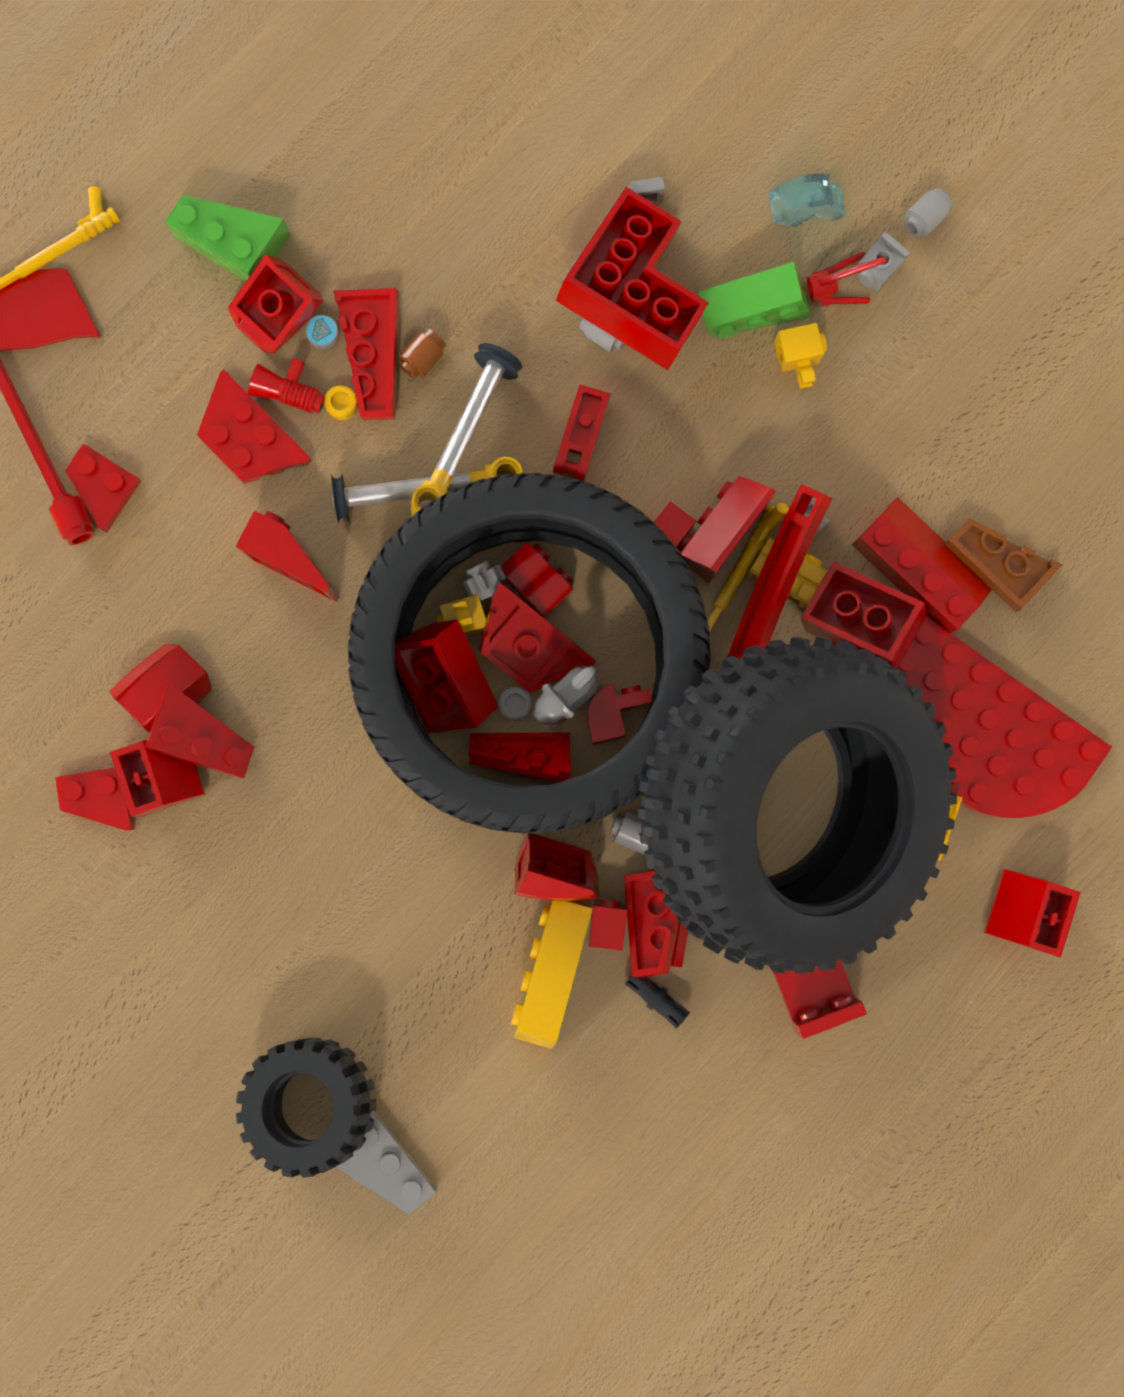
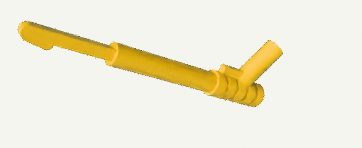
[0,187,120,290]
[707,503,789,631]

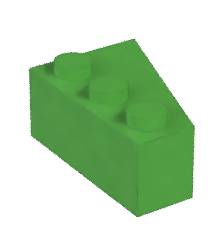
[698,262,812,339]

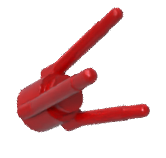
[807,252,887,307]

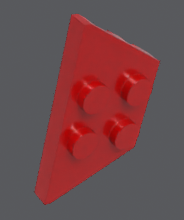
[197,369,312,484]
[479,580,596,693]

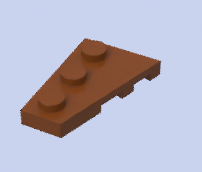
[945,518,1062,612]

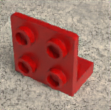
[773,960,867,1039]

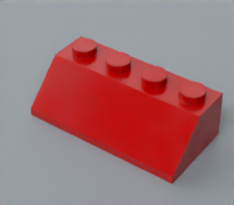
[852,497,992,633]

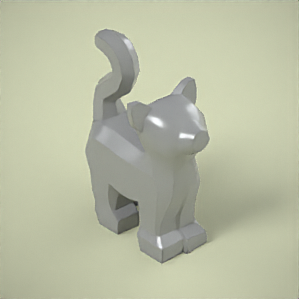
[533,666,602,730]

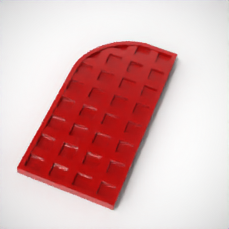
[897,617,1112,818]

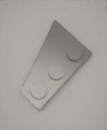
[336,1111,437,1214]

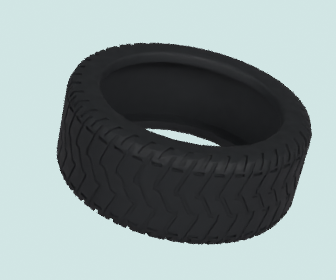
[348,473,711,834]

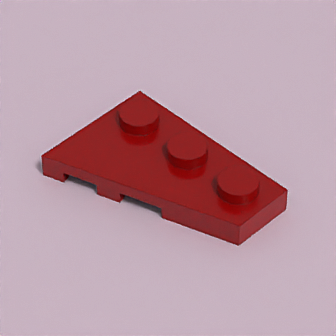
[469,732,571,782]
[624,870,679,978]

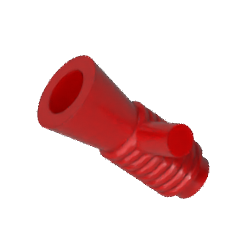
[248,358,325,414]

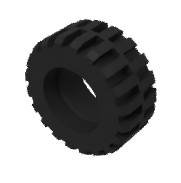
[236,1038,377,1178]

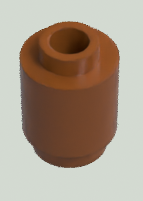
[399,328,446,379]

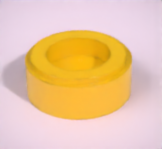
[324,385,358,420]

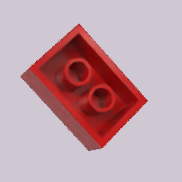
[800,561,927,669]

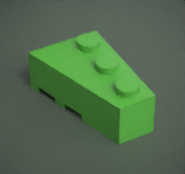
[165,195,290,281]

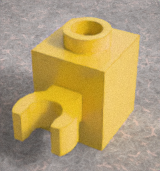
[774,323,827,389]
[436,594,486,637]

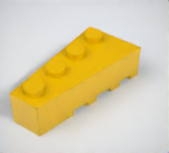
[511,901,593,1049]

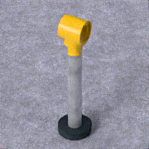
[411,343,522,516]
[331,456,523,523]

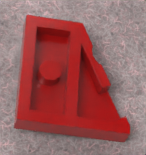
[65,444,141,533]
[55,767,134,831]

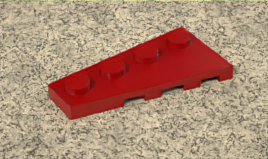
[333,288,399,420]

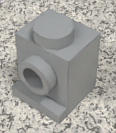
[856,231,910,293]

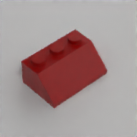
[677,476,776,583]
[395,619,499,733]

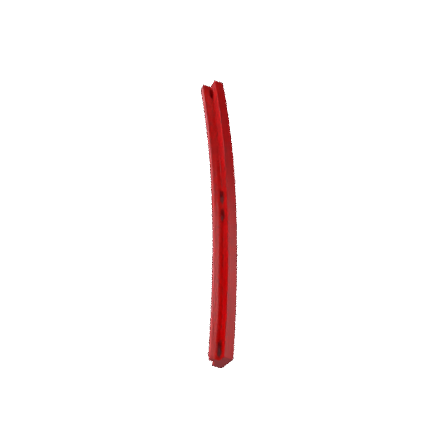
[670,484,833,967]

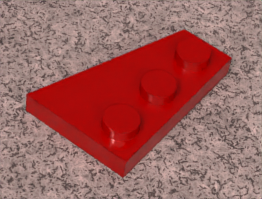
[144,682,254,779]

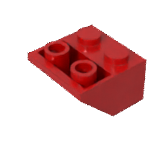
[110,740,206,817]
[983,869,1081,958]

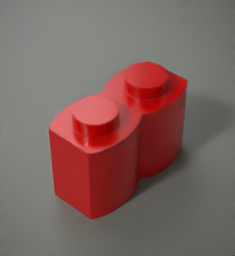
[501,542,573,618]

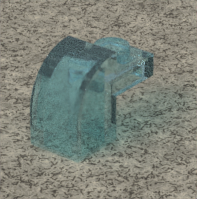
[768,173,846,227]

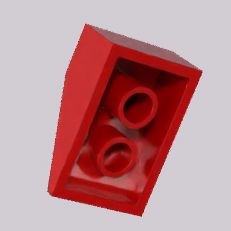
[235,510,339,602]

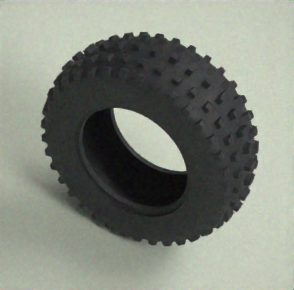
[638,637,957,974]

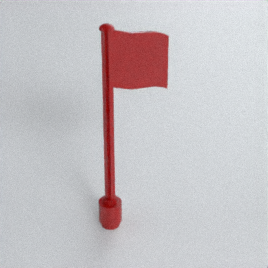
[0,268,101,545]

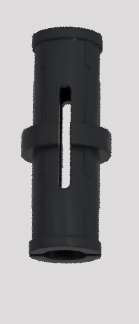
[625,975,690,1029]

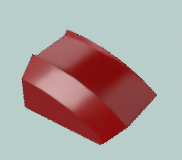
[228,255,324,353]
[109,644,212,732]
[514,833,600,901]

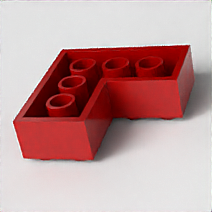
[555,187,709,371]

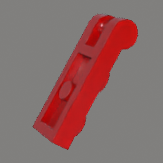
[553,384,611,481]

